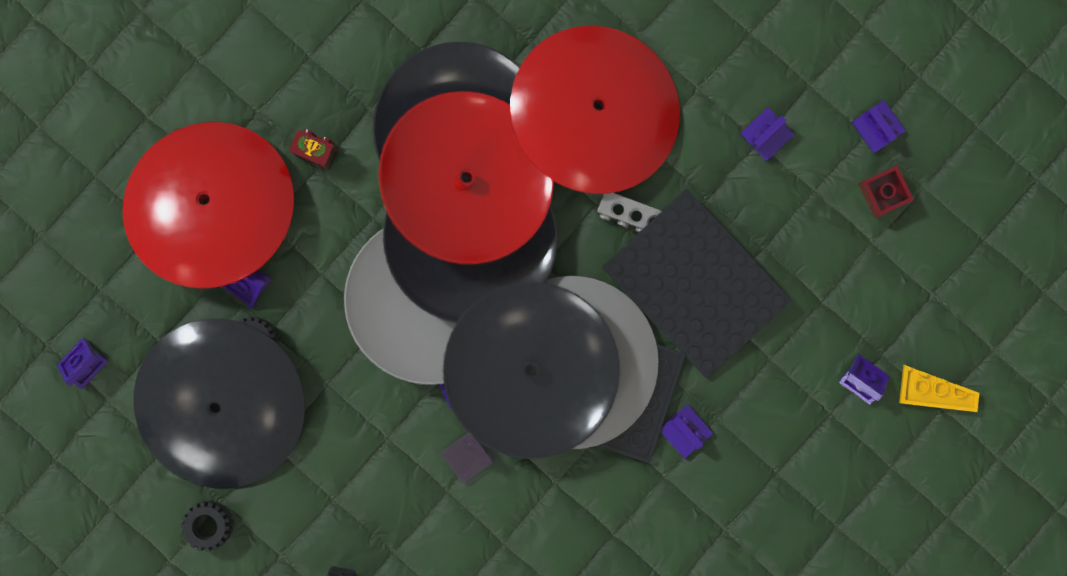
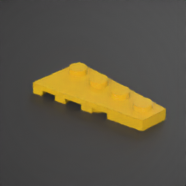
[899,365,979,412]

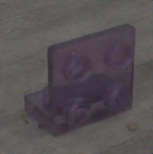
[441,432,493,484]

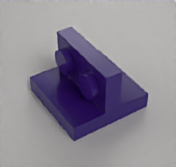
[851,100,906,153]
[740,107,794,161]
[221,270,272,308]
[57,337,108,389]
[839,354,890,405]
[660,404,713,459]

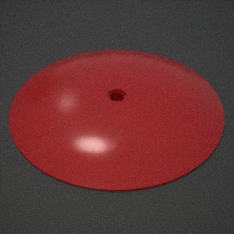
[510,26,680,194]
[379,91,554,264]
[123,122,294,288]

